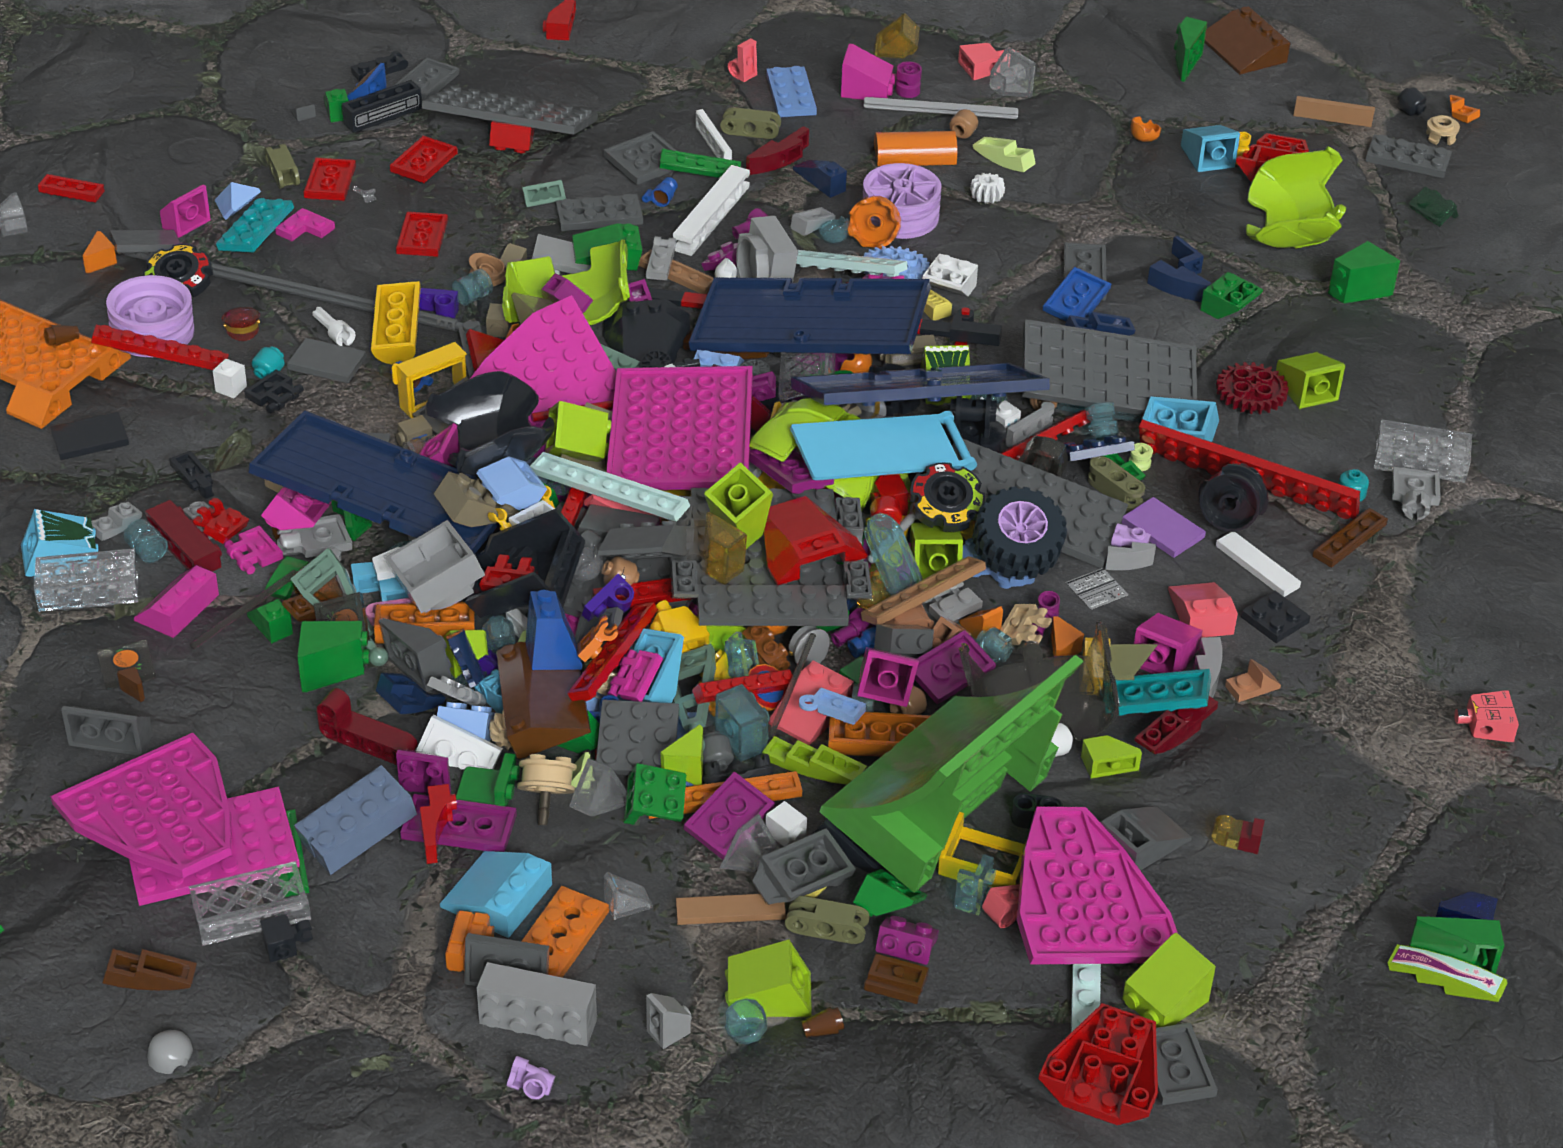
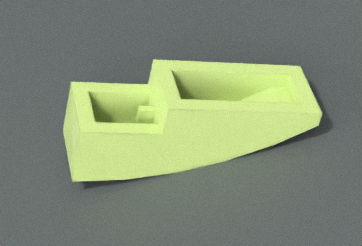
[973,137,1035,172]

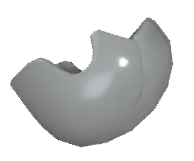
[147,1030,193,1074]

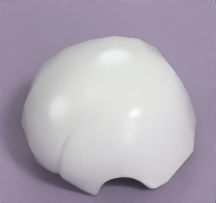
[714,258,738,278]

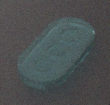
[864,513,923,596]

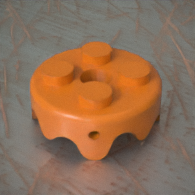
[848,195,901,249]

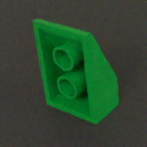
[1174,17,1207,82]
[572,223,642,271]

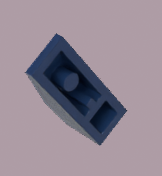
[793,160,847,198]

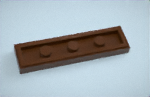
[1312,508,1388,568]

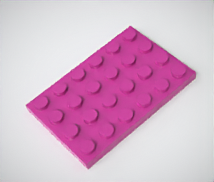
[129,787,300,906]

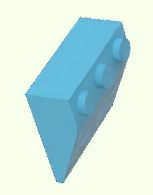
[440,851,552,938]

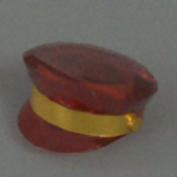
[222,307,260,341]

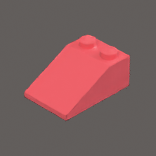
[1168,582,1238,638]
[768,660,854,746]

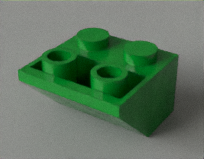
[1201,272,1263,319]

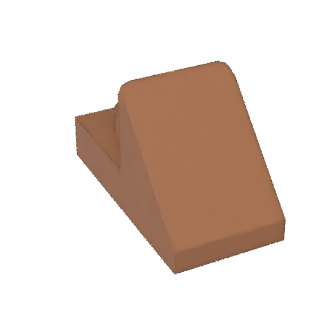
[1225,659,1281,702]

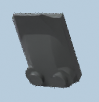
[752,828,856,905]

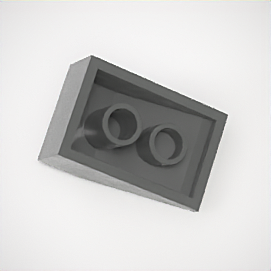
[379,618,452,692]

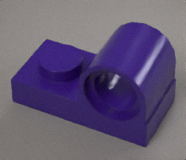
[419,288,459,318]
[582,574,634,621]

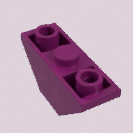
[541,273,593,313]

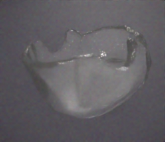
[573,545,604,581]

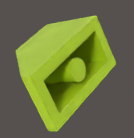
[1081,735,1142,779]

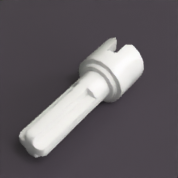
[312,307,356,346]

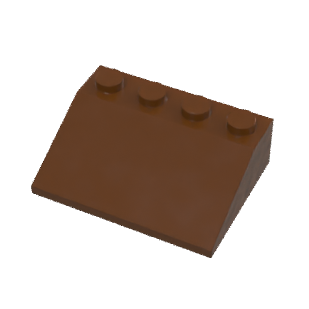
[1204,6,1290,75]

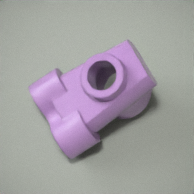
[1111,523,1151,548]
[506,1056,556,1099]

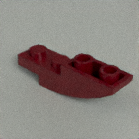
[746,126,809,175]
[1135,696,1218,754]

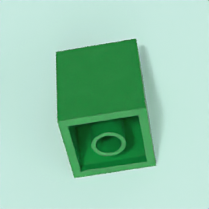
[1328,241,1400,304]
[297,621,370,692]

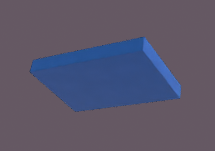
[1043,267,1111,321]

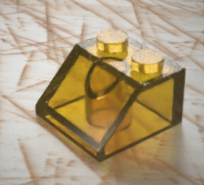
[874,13,920,58]
[704,512,747,585]

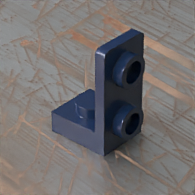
[1171,236,1204,274]

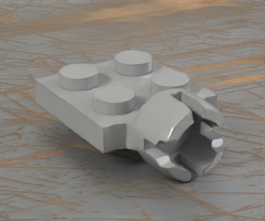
[1392,467,1440,520]
[277,514,352,558]

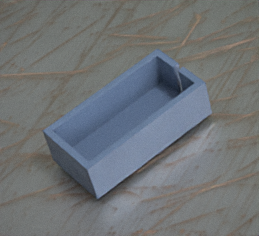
[294,765,417,875]

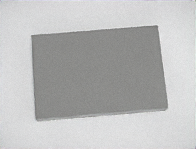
[532,234,591,274]

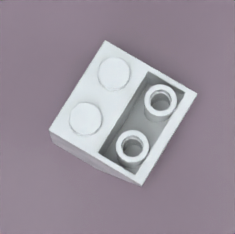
[922,254,978,297]

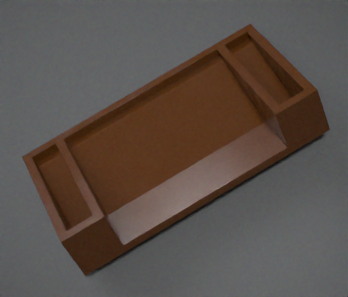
[496,642,591,759]

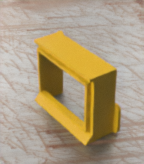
[391,342,467,418]
[938,812,1026,890]

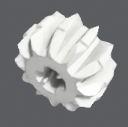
[970,173,1005,204]

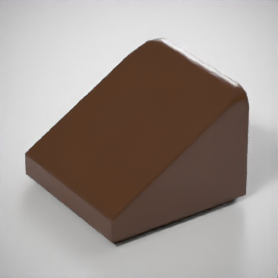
[117,667,145,702]

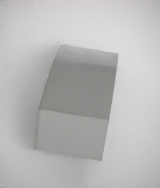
[1193,637,1222,698]

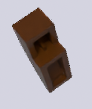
[102,949,197,991]

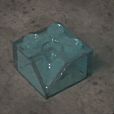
[715,684,770,762]

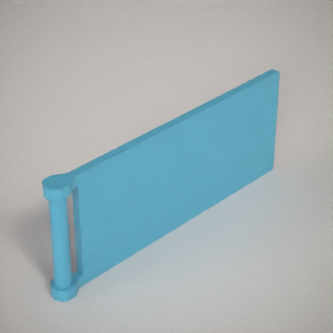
[790,411,977,480]

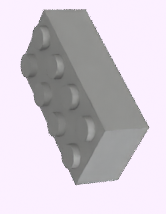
[477,962,597,1046]

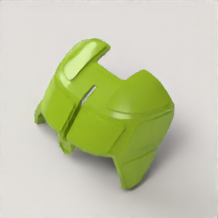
[1246,146,1346,249]
[502,240,630,325]
[750,398,880,511]

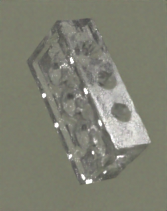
[1374,420,1472,483]
[34,548,138,612]

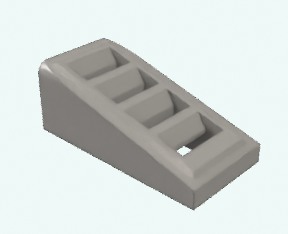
[791,207,836,236]

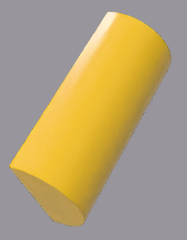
[371,281,421,364]

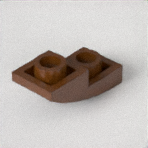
[282,595,327,622]

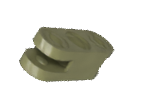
[720,107,782,139]
[264,144,300,189]
[1088,456,1146,512]
[785,896,870,944]

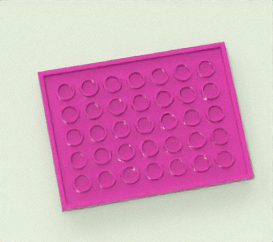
[607,366,753,490]

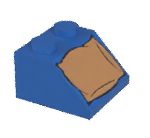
[347,63,386,101]

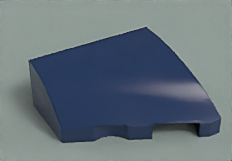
[446,629,485,688]
[376,673,446,714]

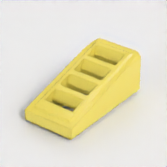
[924,289,952,321]

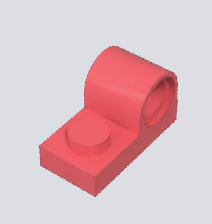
[728,38,757,82]
[982,884,1020,929]

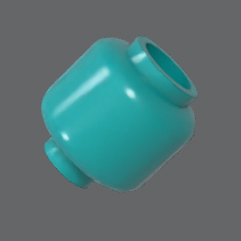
[251,346,285,379]
[1338,469,1369,502]

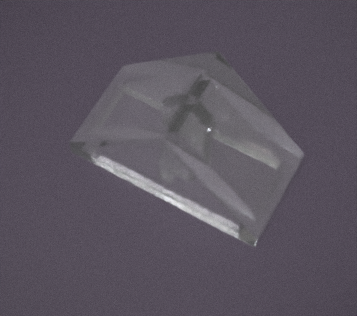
[604,872,653,920]

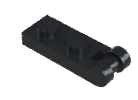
[351,51,408,82]

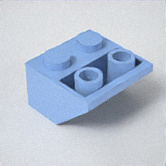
[476,456,547,510]
[437,702,495,742]

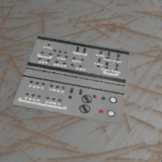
[1066,568,1129,610]

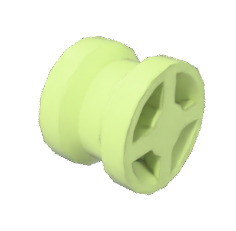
[1129,443,1153,471]

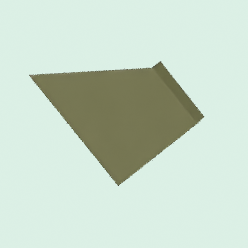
[1109,644,1158,680]

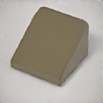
[500,243,527,268]

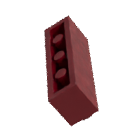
[145,500,222,572]

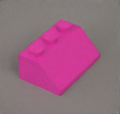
[261,487,332,530]
[134,565,219,638]

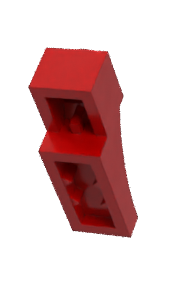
[420,784,457,864]

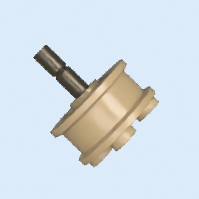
[517,754,577,825]

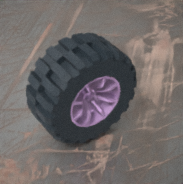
[972,486,1067,580]

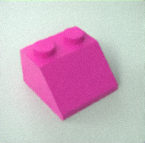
[160,184,211,238]
[419,423,459,467]

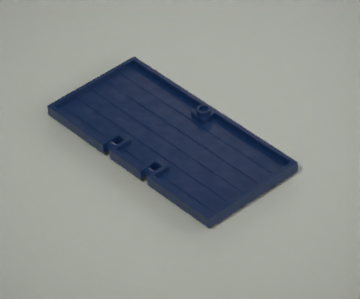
[689,277,931,354]
[791,363,1050,406]
[249,410,500,554]

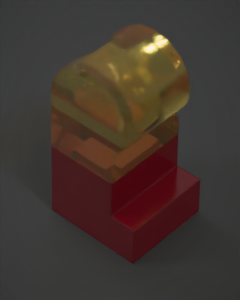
[1212,815,1265,854]

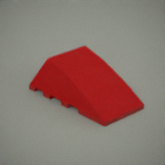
[1236,133,1309,183]

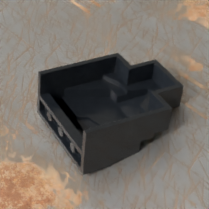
[459,508,585,618]

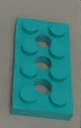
[216,198,294,252]
[1106,669,1211,716]

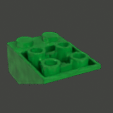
[1409,916,1504,974]

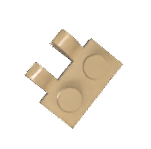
[995,604,1052,645]

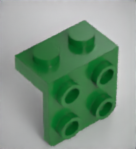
[456,753,520,807]

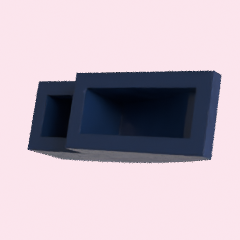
[1147,260,1212,302]
[1065,312,1136,336]

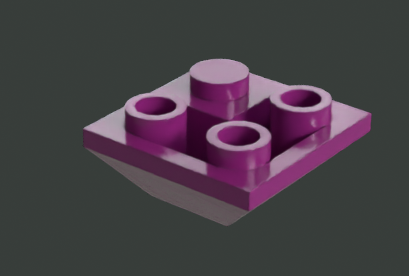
[396,750,451,794]

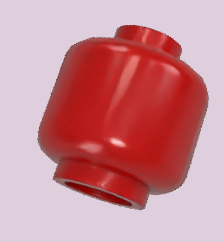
[870,496,902,531]

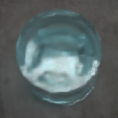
[452,268,493,306]
[1085,402,1119,439]
[124,519,168,563]

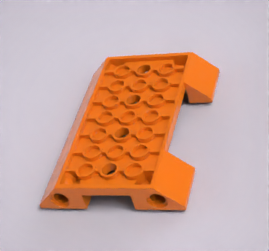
[0,299,131,429]

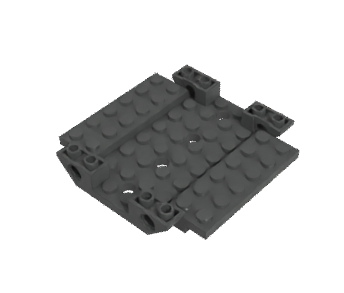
[668,488,872,626]

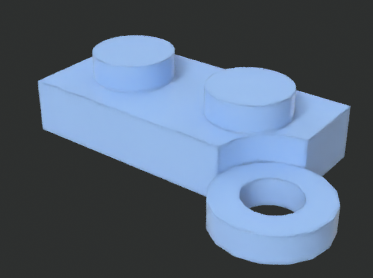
[799,688,866,725]

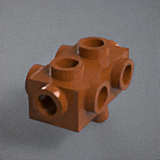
[742,626,790,671]

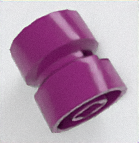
[896,61,922,98]

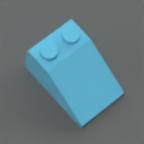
[1143,396,1219,442]
[617,628,684,703]

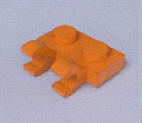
[577,615,618,662]

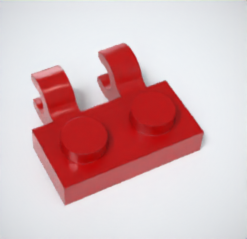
[193,498,249,544]
[479,554,535,591]

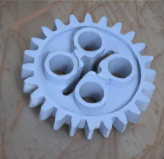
[863,246,930,279]

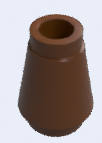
[44,325,79,347]
[801,1007,845,1038]

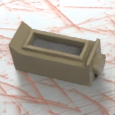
[878,335,937,366]

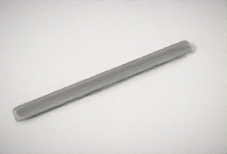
[864,97,1018,119]

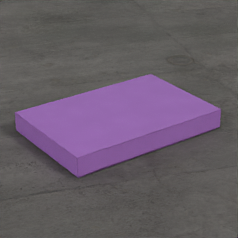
[1121,497,1206,558]

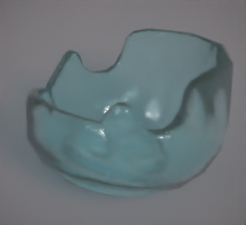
[819,216,849,244]
[725,998,767,1045]

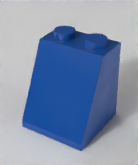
[526,590,583,670]

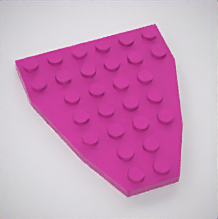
[470,295,616,426]
[50,733,232,878]
[1017,807,1178,964]

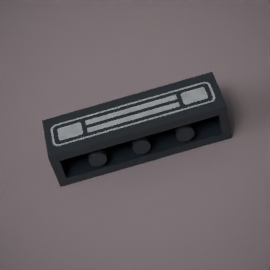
[342,80,422,133]

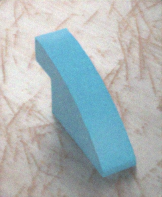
[351,562,410,602]

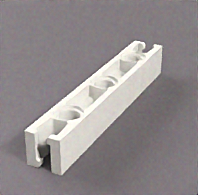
[673,165,750,256]

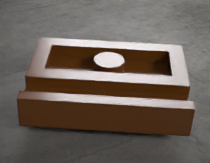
[864,954,929,1004]

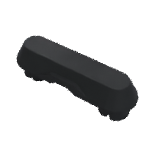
[702,754,775,784]

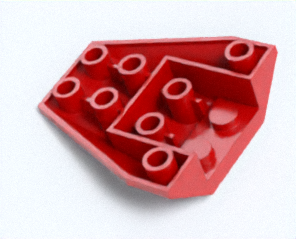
[764,496,867,585]
[1039,1003,1158,1125]

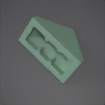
[522,180,566,208]

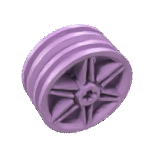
[863,163,942,239]
[106,275,194,357]

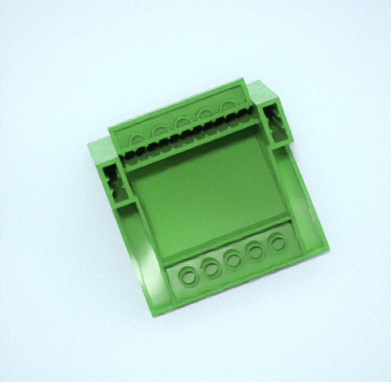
[820,655,1084,893]

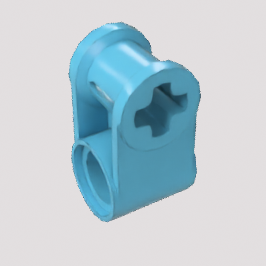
[474,669,503,714]

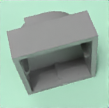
[736,216,798,283]
[384,520,485,614]

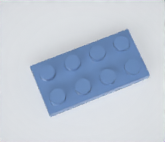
[766,66,817,117]

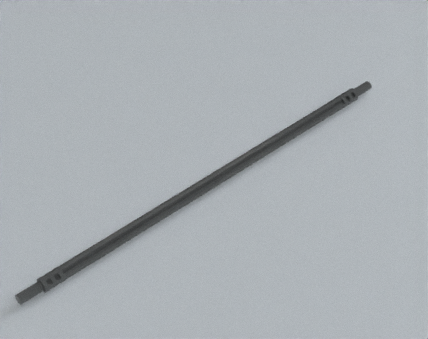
[111,242,478,332]

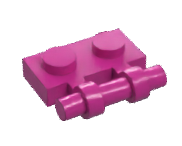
[224,525,283,574]
[608,649,663,702]

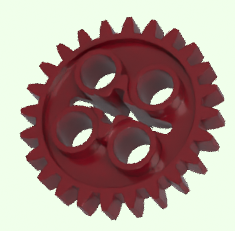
[1216,362,1289,414]

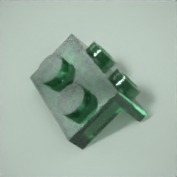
[1409,186,1459,227]

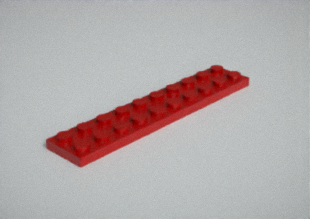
[1139,419,1360,519]

